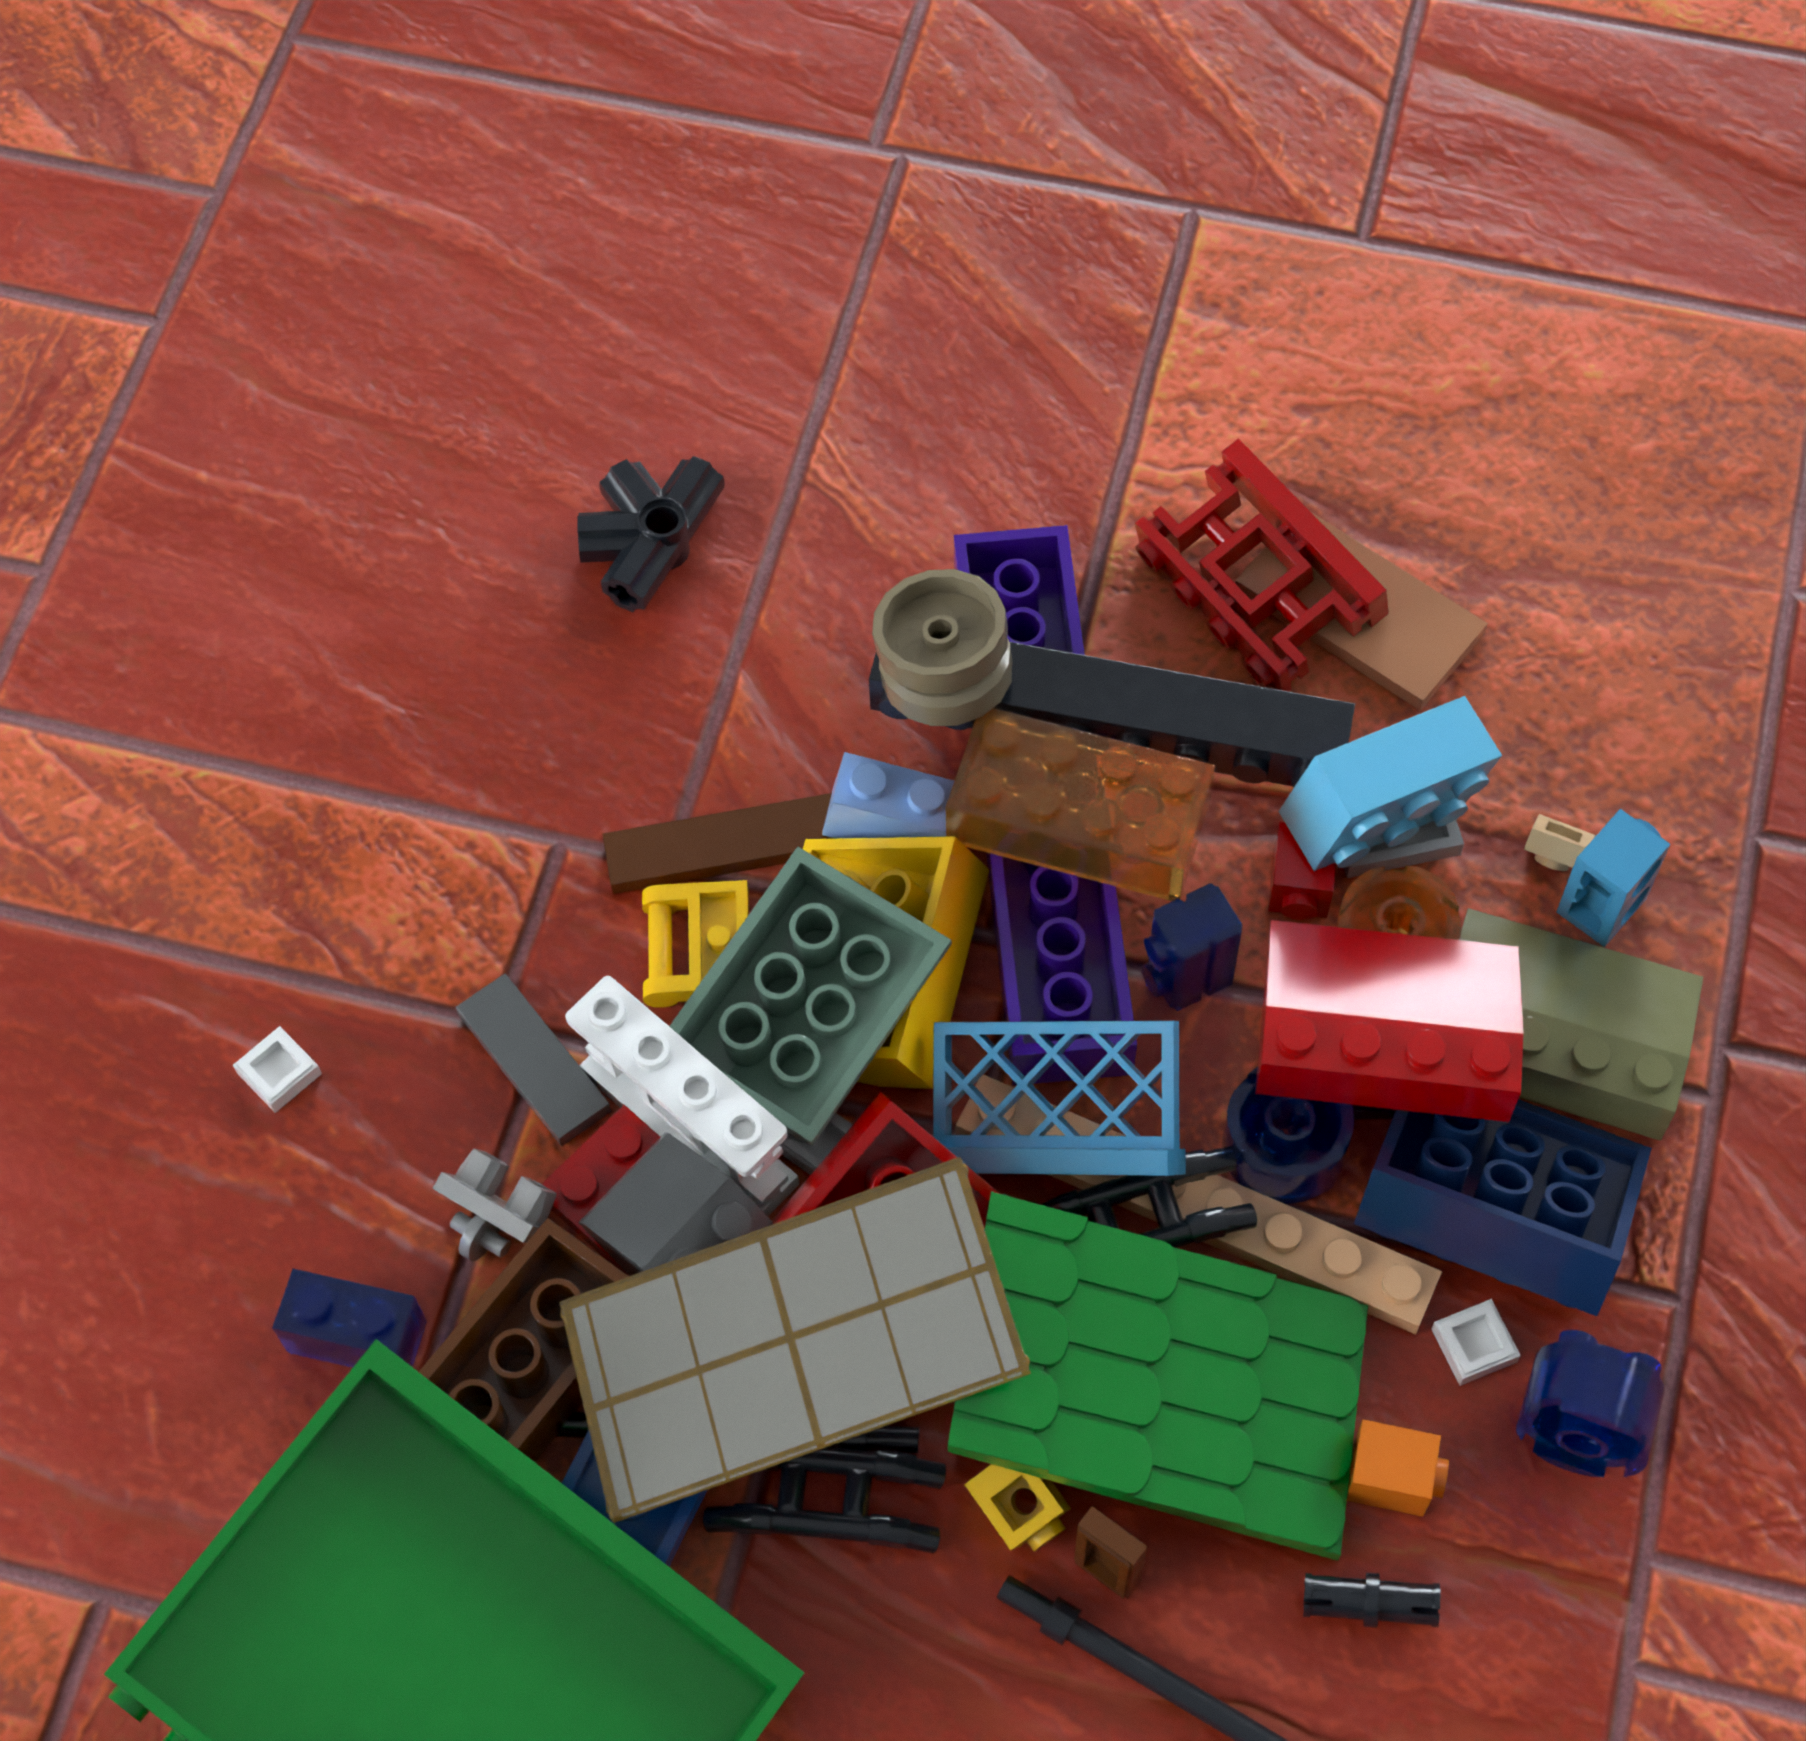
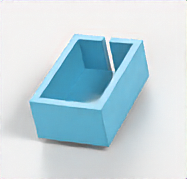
[1278,696,1502,871]

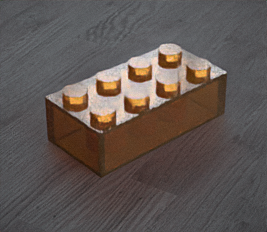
[945,708,1215,903]

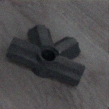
[577,456,724,612]

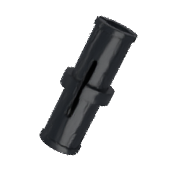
[1303,1572,1441,1628]

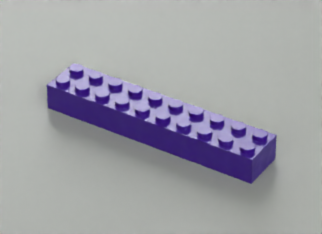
[954,525,1137,1086]

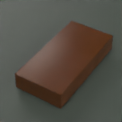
[1074,1506,1147,1599]

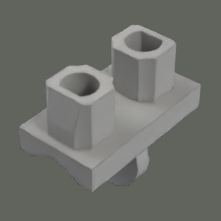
[433,1148,557,1262]

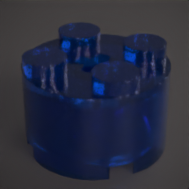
[1222,1066,1354,1204]
[1516,1330,1665,1478]

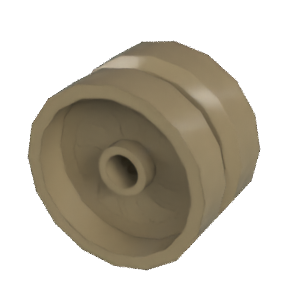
[872,569,1013,726]

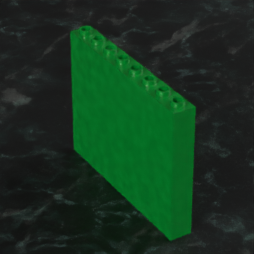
[104,1339,805,1741]

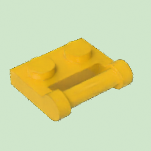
[642,880,749,1008]

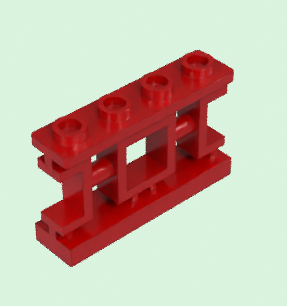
[1134,438,1389,692]

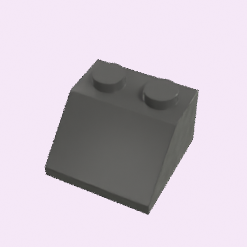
[578,1133,773,1280]

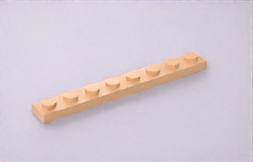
[956,1075,1442,1335]

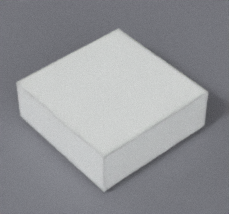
[233,1026,322,1113]
[1431,1299,1521,1386]

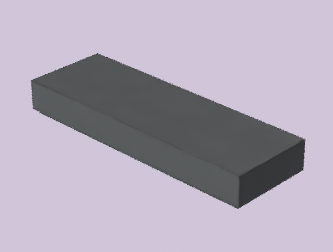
[456,973,612,1147]

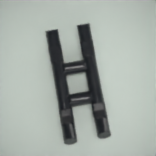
[1042,1146,1257,1248]
[703,1447,946,1553]

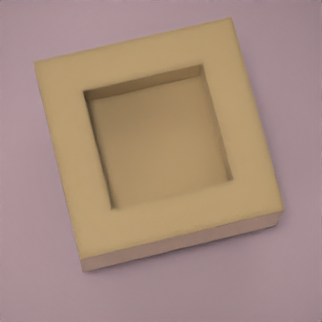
[1524,814,1595,871]

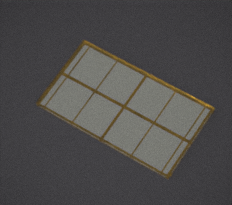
[559,1157,1031,1523]

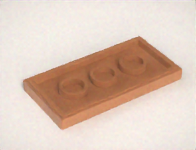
[1235,512,1488,711]

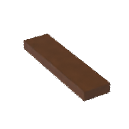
[602,793,835,894]

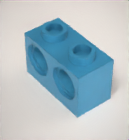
[1556,809,1670,947]

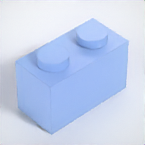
[822,752,959,839]

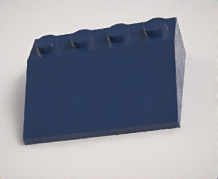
[1354,1099,1652,1316]

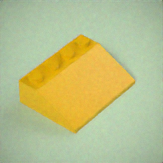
[803,836,989,1089]

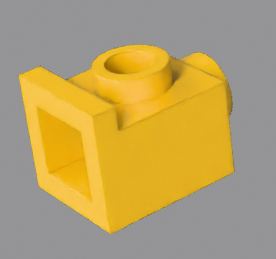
[964,1464,1071,1552]

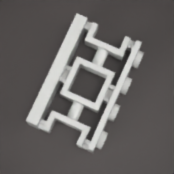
[565,976,799,1216]

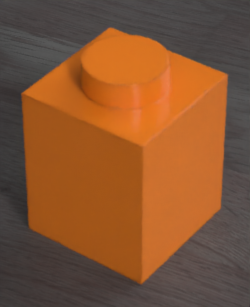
[1347,1419,1449,1517]

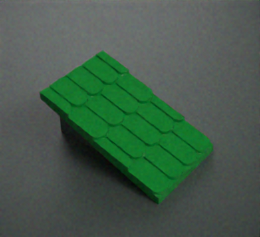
[948,1192,1368,1561]

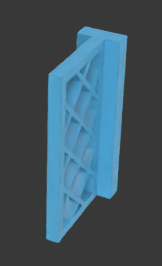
[933,1021,1186,1176]

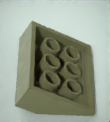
[1458,908,1703,1141]

